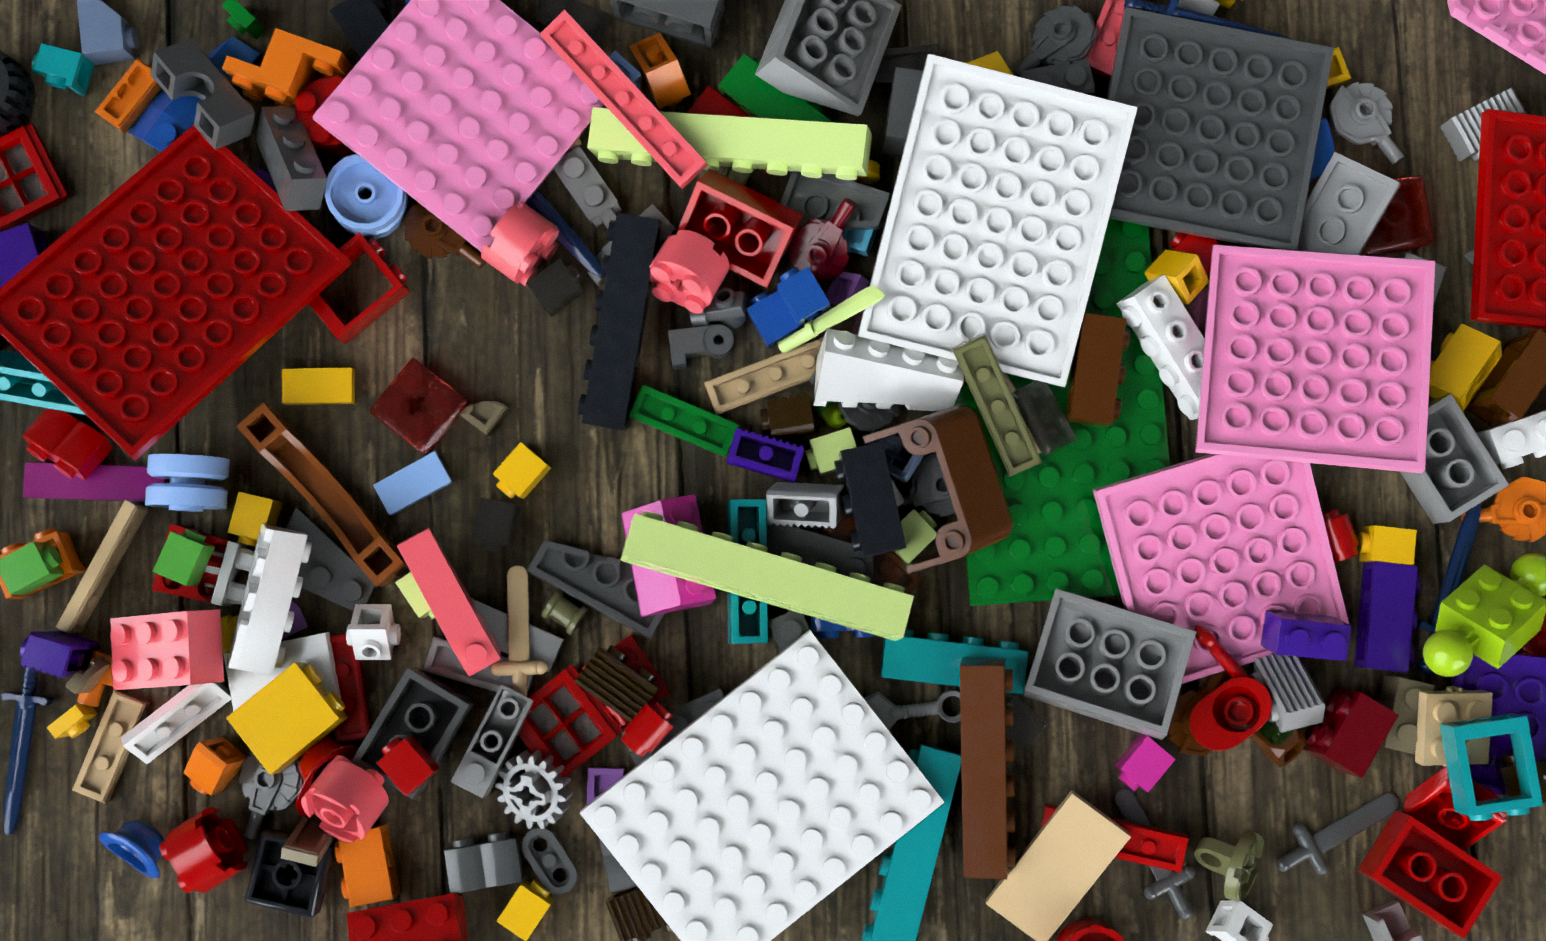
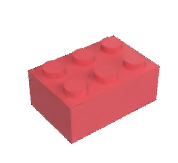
[110,609,224,690]

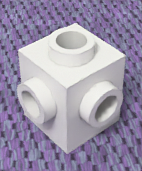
[346,604,401,660]

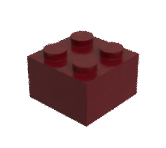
[1303,689,1399,778]

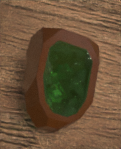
[1251,720,1306,768]

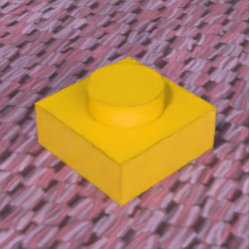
[47,704,98,739]

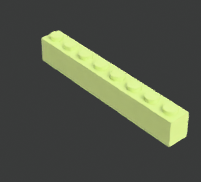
[587,107,872,180]
[620,511,914,641]

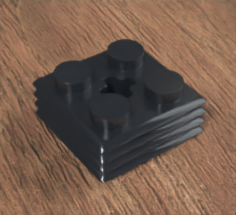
[245,828,335,917]

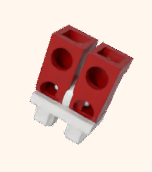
[152,524,255,606]

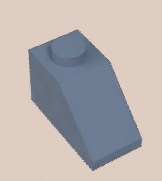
[77,0,139,65]

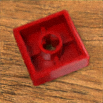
[1402,766,1507,851]

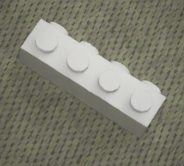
[1116,275,1204,420]
[1476,409,1546,469]

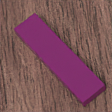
[23,462,169,502]

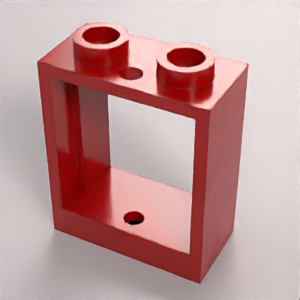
[309,232,410,344]

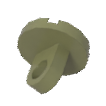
[1194,830,1264,902]

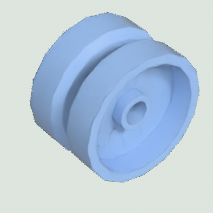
[324,154,408,239]
[145,454,230,512]

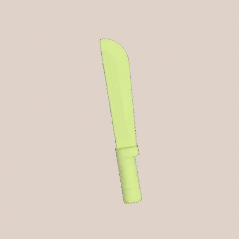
[778,286,885,353]

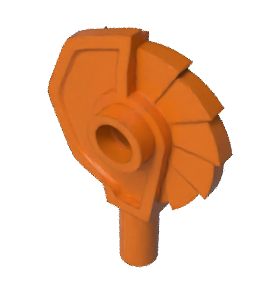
[1461,477,1546,542]

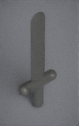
[1115,788,1196,919]
[1276,793,1399,875]

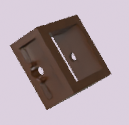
[1466,329,1546,427]

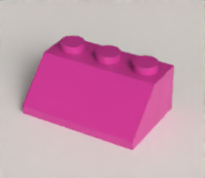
[621,494,716,617]

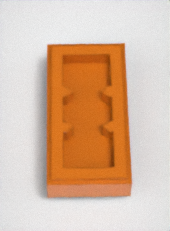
[95,58,161,134]

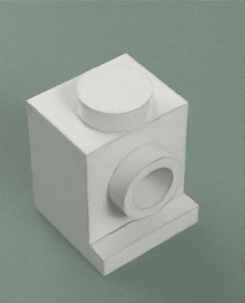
[1205,900,1273,941]

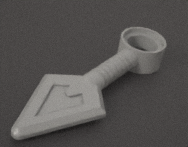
[864,690,961,730]

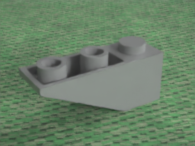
[451,684,534,798]

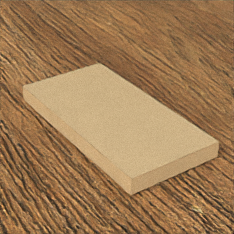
[986,790,1131,941]

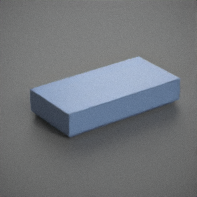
[373,451,453,516]

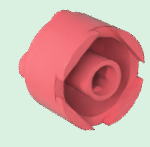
[481,202,559,286]
[649,230,730,314]
[301,755,389,842]

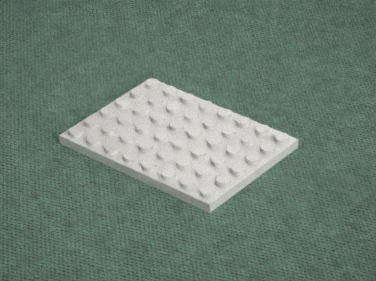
[857,54,1138,387]
[580,630,944,941]

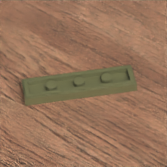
[952,333,1042,477]

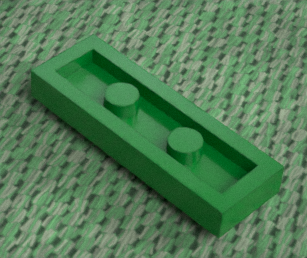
[629,384,740,458]

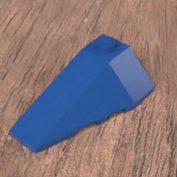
[128,36,262,152]

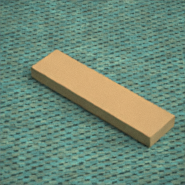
[704,337,824,416]
[56,500,148,633]

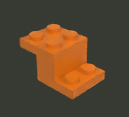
[222,28,354,106]

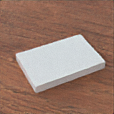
[223,632,341,712]

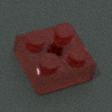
[1360,175,1434,256]
[369,358,469,455]

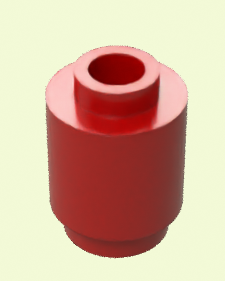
[1322,508,1359,563]
[621,702,674,758]

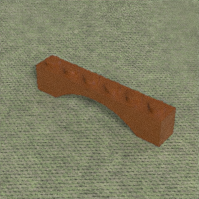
[236,403,408,587]

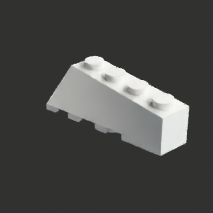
[813,328,964,411]
[227,523,312,676]

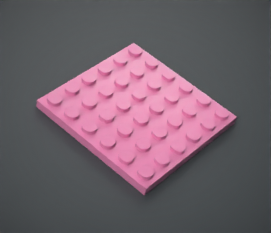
[312,0,605,252]
[1195,245,1435,473]
[1093,454,1349,684]

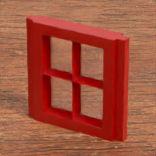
[0,124,70,232]
[518,664,624,777]

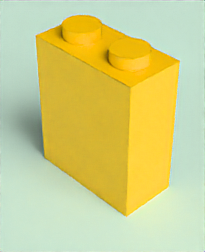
[226,662,348,775]

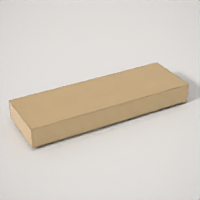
[72,690,151,803]

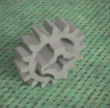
[495,750,573,829]

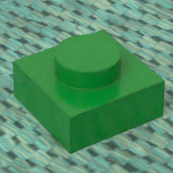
[221,0,265,40]

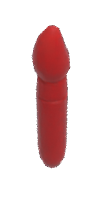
[1194,625,1250,678]

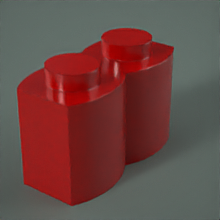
[22,408,113,481]

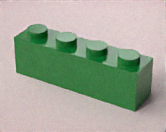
[718,54,842,123]

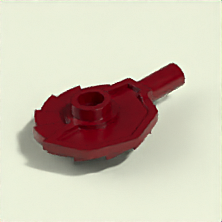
[789,198,857,283]

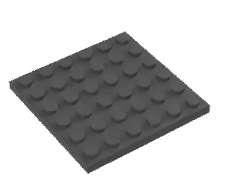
[1107,7,1334,251]

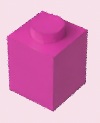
[1114,734,1176,792]

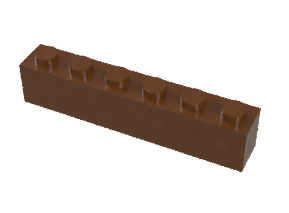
[960,657,1016,879]

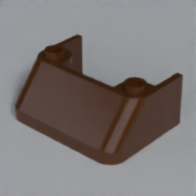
[863,404,1013,574]

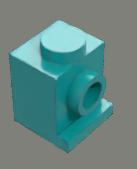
[32,43,95,96]

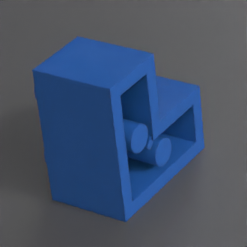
[747,267,830,350]

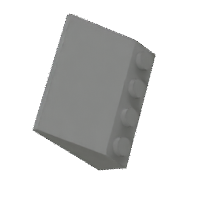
[755,0,902,116]
[1024,589,1196,740]

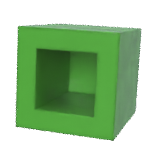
[153,528,215,586]
[0,542,64,595]

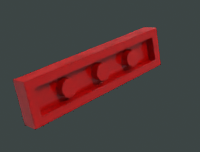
[1039,803,1189,873]

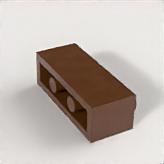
[1064,313,1130,428]

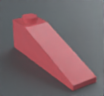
[397,527,501,677]

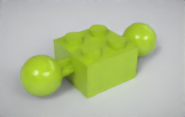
[1423,553,1546,677]

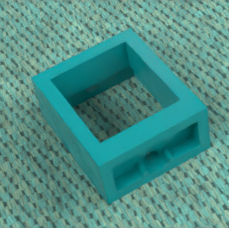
[1439,713,1543,821]

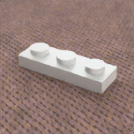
[121,682,231,764]

